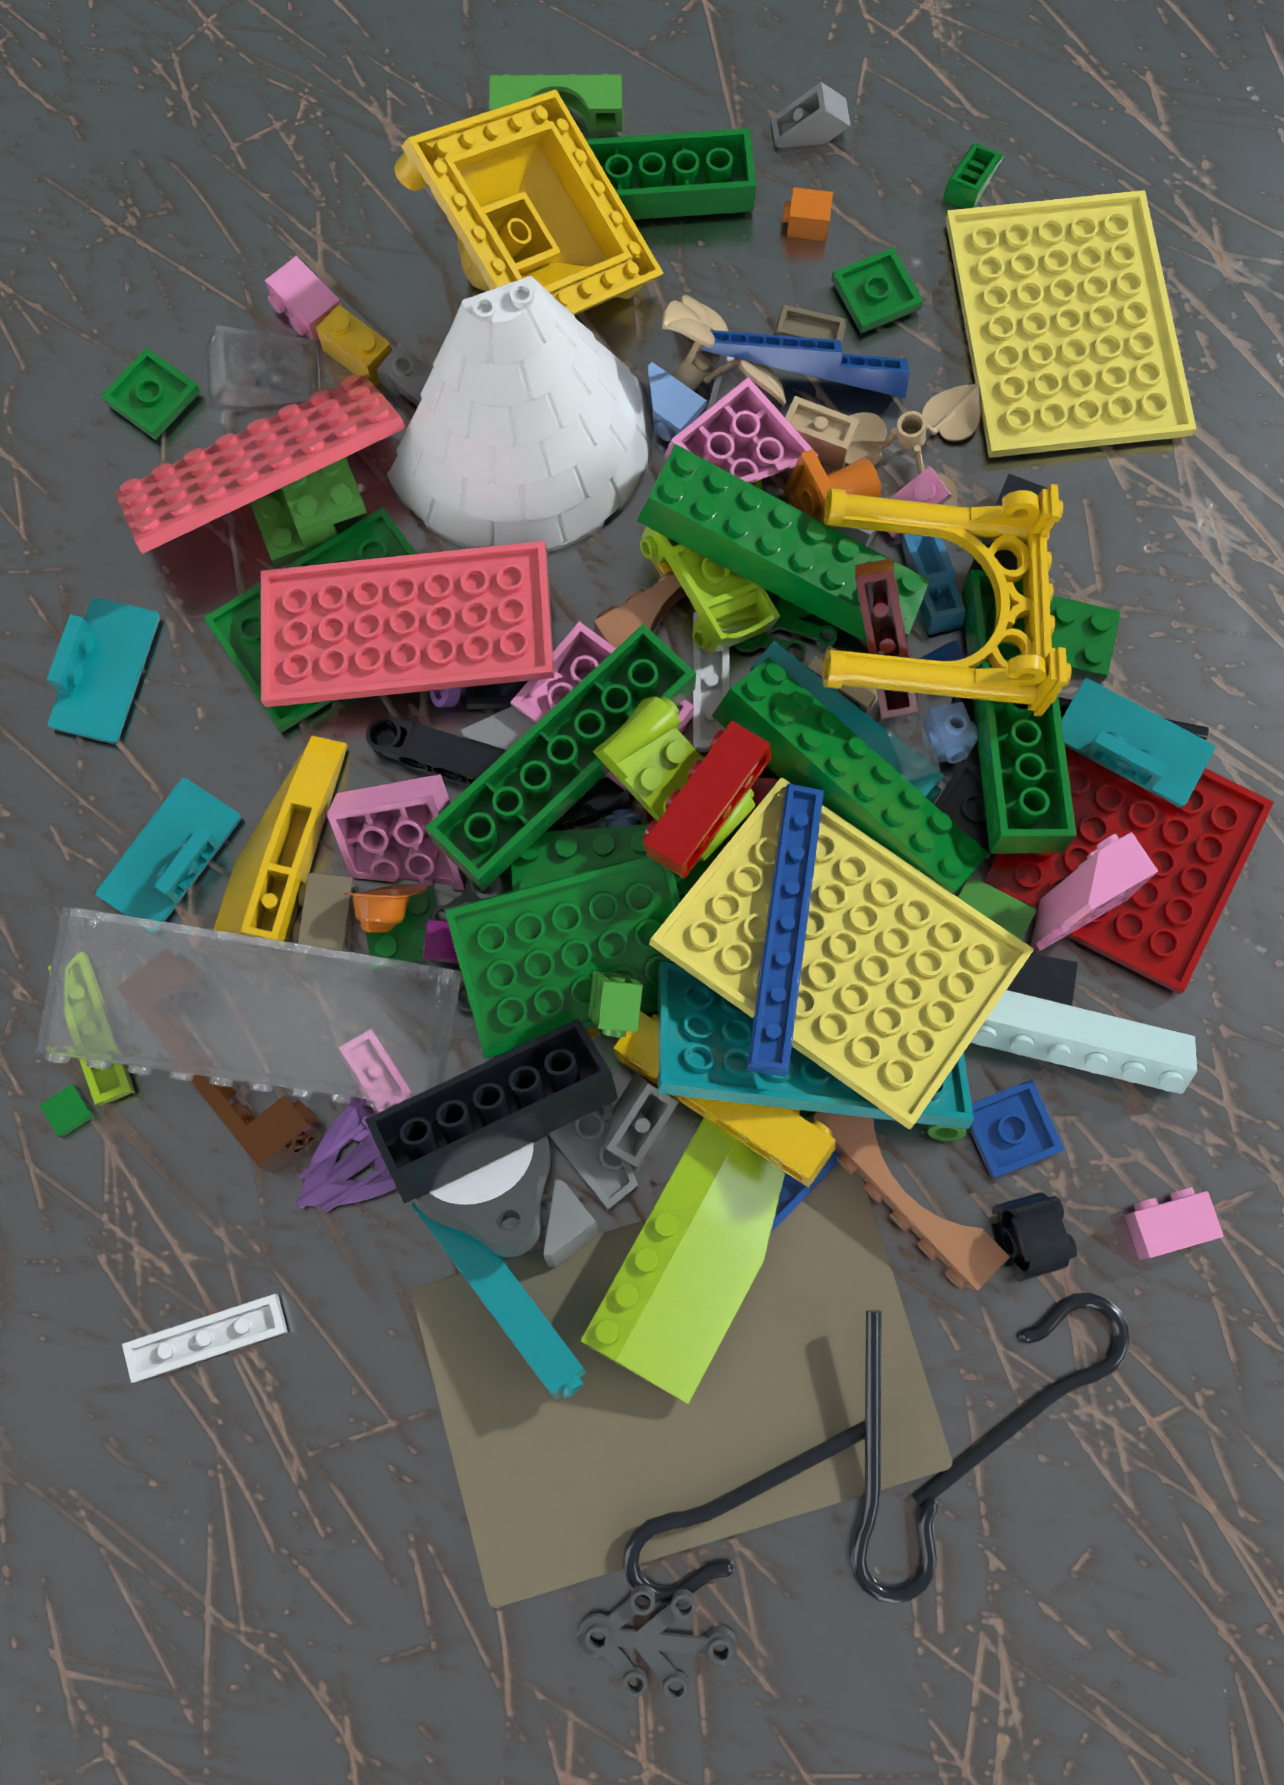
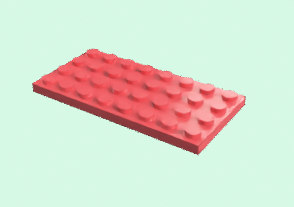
[114,375,406,554]
[261,541,554,707]

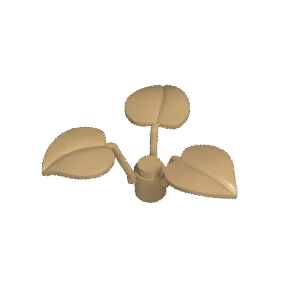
[662,295,786,408]
[845,384,981,506]

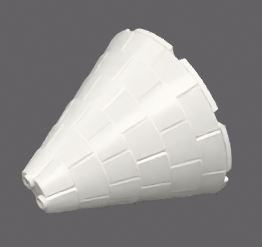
[386,276,652,553]

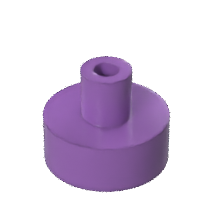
[430,687,467,707]

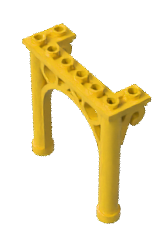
[822,484,1071,716]

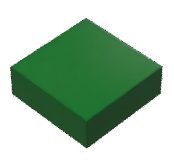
[39,1084,95,1138]

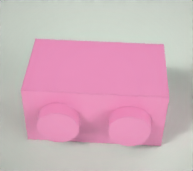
[265,256,342,343]
[1124,1187,1224,1260]

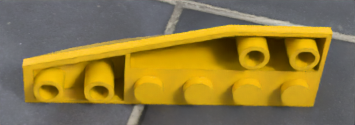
[213,735,348,951]

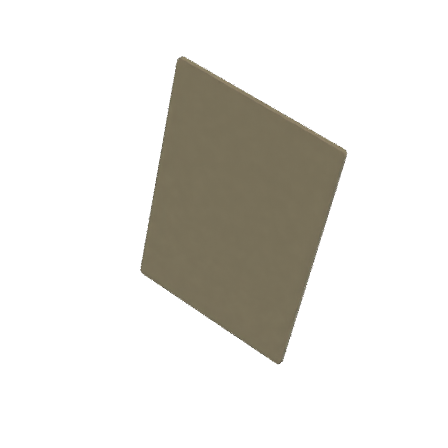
[412,1163,952,1608]

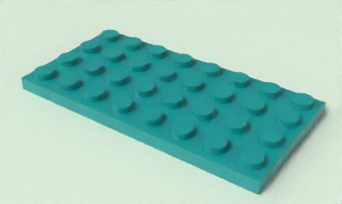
[658,962,974,1129]

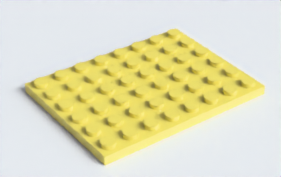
[945,190,1197,458]
[649,777,1034,1130]

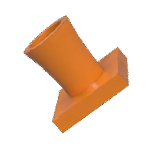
[784,449,881,528]

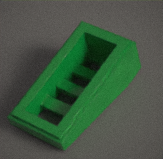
[943,142,1003,209]

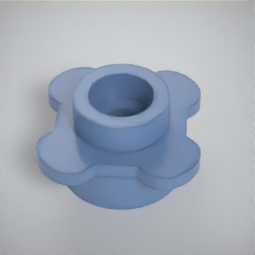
[605,809,641,827]

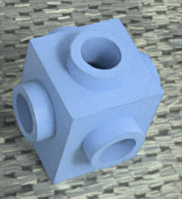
[919,702,978,764]

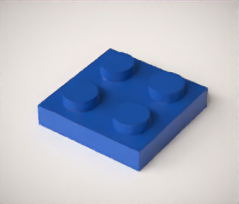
[969,1079,1065,1180]

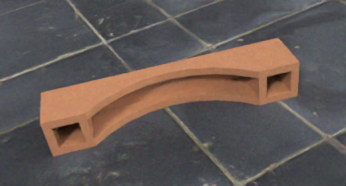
[594,571,687,648]
[806,1111,1010,1291]

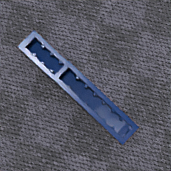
[702,330,910,398]

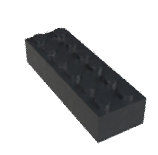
[365,1018,618,1204]

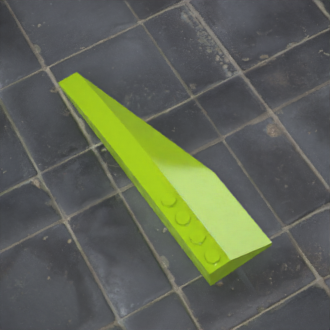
[581,1110,801,1405]

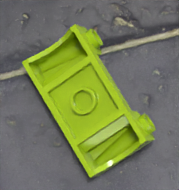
[640,526,780,654]
[593,696,756,861]

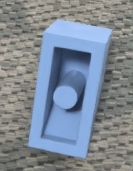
[647,362,706,441]

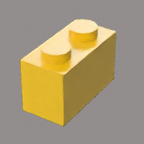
[316,304,392,387]

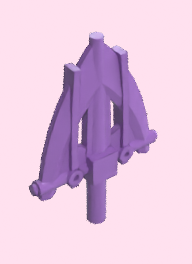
[296,1093,396,1213]

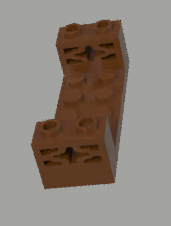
[117,949,322,1174]

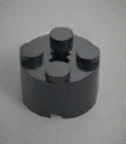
[992,1192,1077,1282]

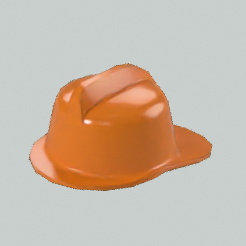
[345,884,428,932]

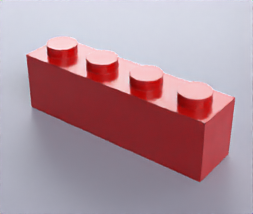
[643,721,772,879]

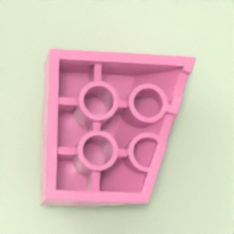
[664,377,819,483]
[327,774,466,891]
[1030,832,1158,954]

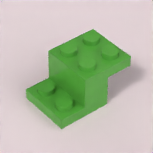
[250,457,367,566]

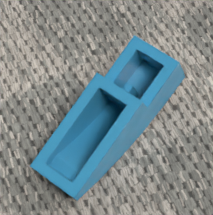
[900,533,966,635]

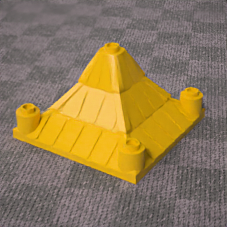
[394,90,664,316]

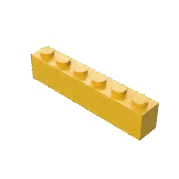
[613,1011,836,1188]

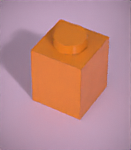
[782,187,833,241]

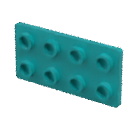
[46,597,160,744]
[1061,678,1215,807]
[95,778,242,934]

